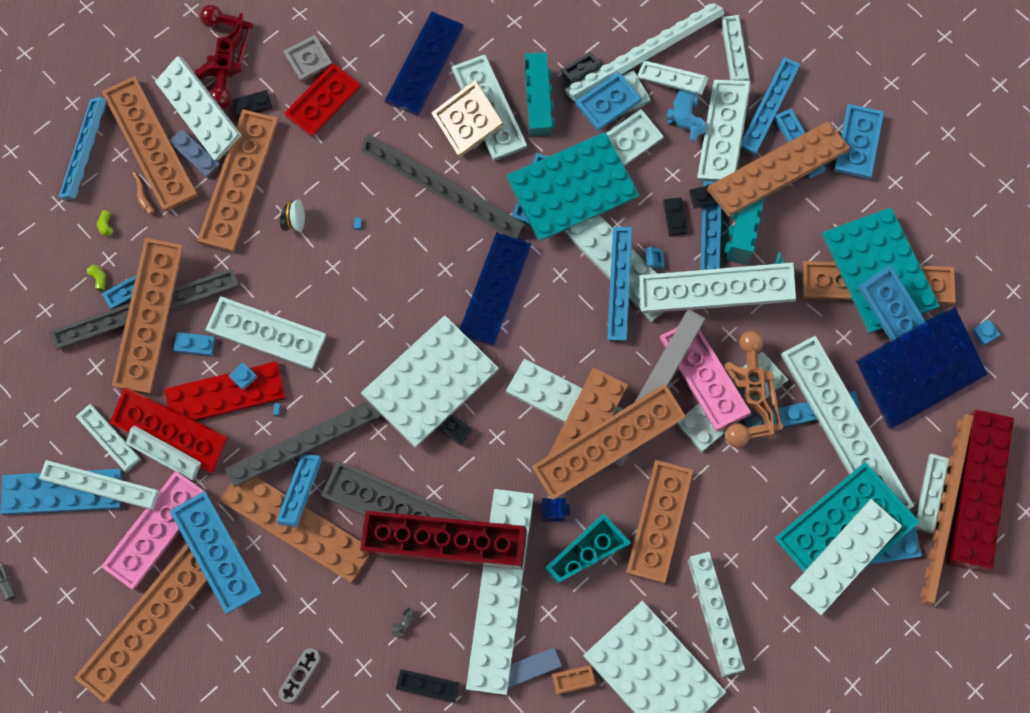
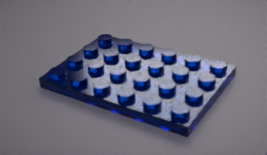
[855,306,988,429]

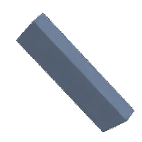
[508,647,562,688]

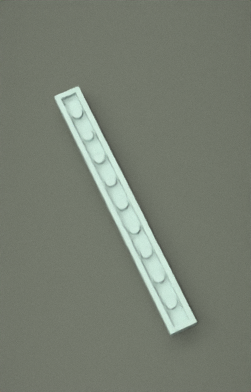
[565,3,724,101]

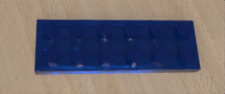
[385,11,464,116]
[459,232,532,347]

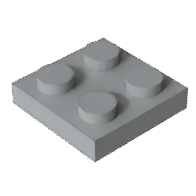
[283,35,332,82]

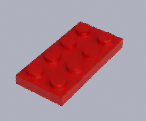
[284,63,361,138]

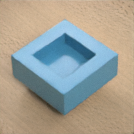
[645,246,665,270]
[972,319,1000,346]
[229,363,257,390]

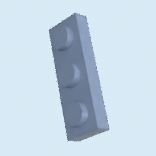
[169,129,221,179]

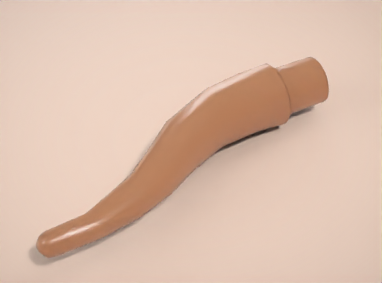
[132,172,155,216]

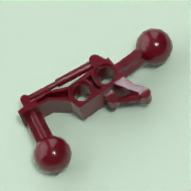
[195,5,253,109]

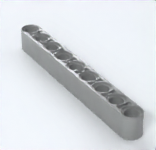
[613,309,706,467]

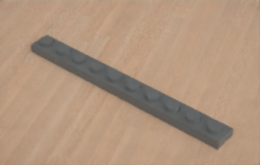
[361,134,525,241]
[50,268,239,350]
[225,401,383,488]

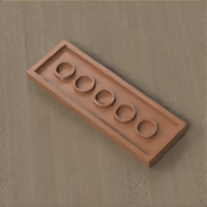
[548,367,628,489]
[626,460,693,584]

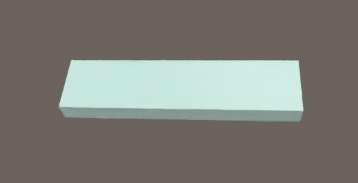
[721,15,750,81]
[637,61,709,95]
[76,404,141,473]
[126,426,201,481]
[915,454,950,534]

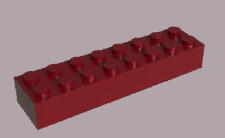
[947,409,1014,573]
[360,511,527,570]

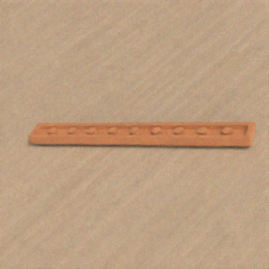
[920,414,973,606]

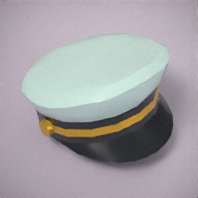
[280,199,305,232]

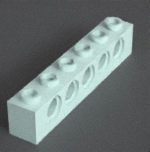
[688,552,745,678]

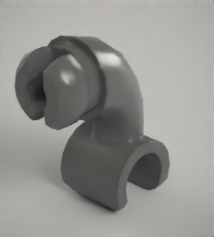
[391,607,415,639]

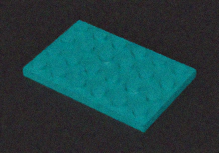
[506,132,639,242]
[822,207,939,334]
[774,462,920,572]

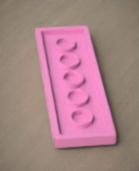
[660,327,751,432]
[101,471,208,591]

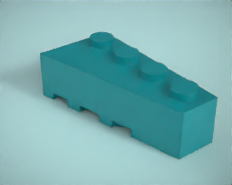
[525,52,555,136]
[724,198,764,265]
[543,514,631,584]

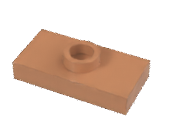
[552,665,596,695]

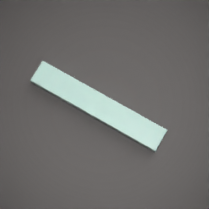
[39,460,159,510]

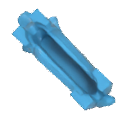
[667,90,706,142]

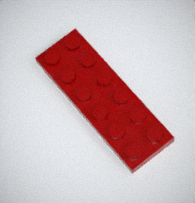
[164,361,286,421]
[110,387,228,473]

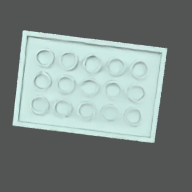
[361,316,499,448]
[583,601,726,713]

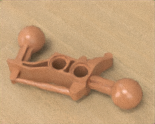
[724,330,783,448]

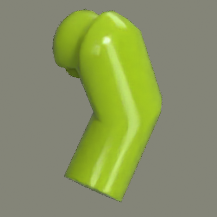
[97,210,113,237]
[87,265,106,291]

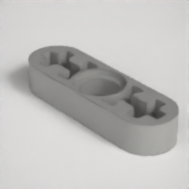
[279,648,321,703]

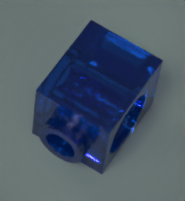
[542,498,570,522]

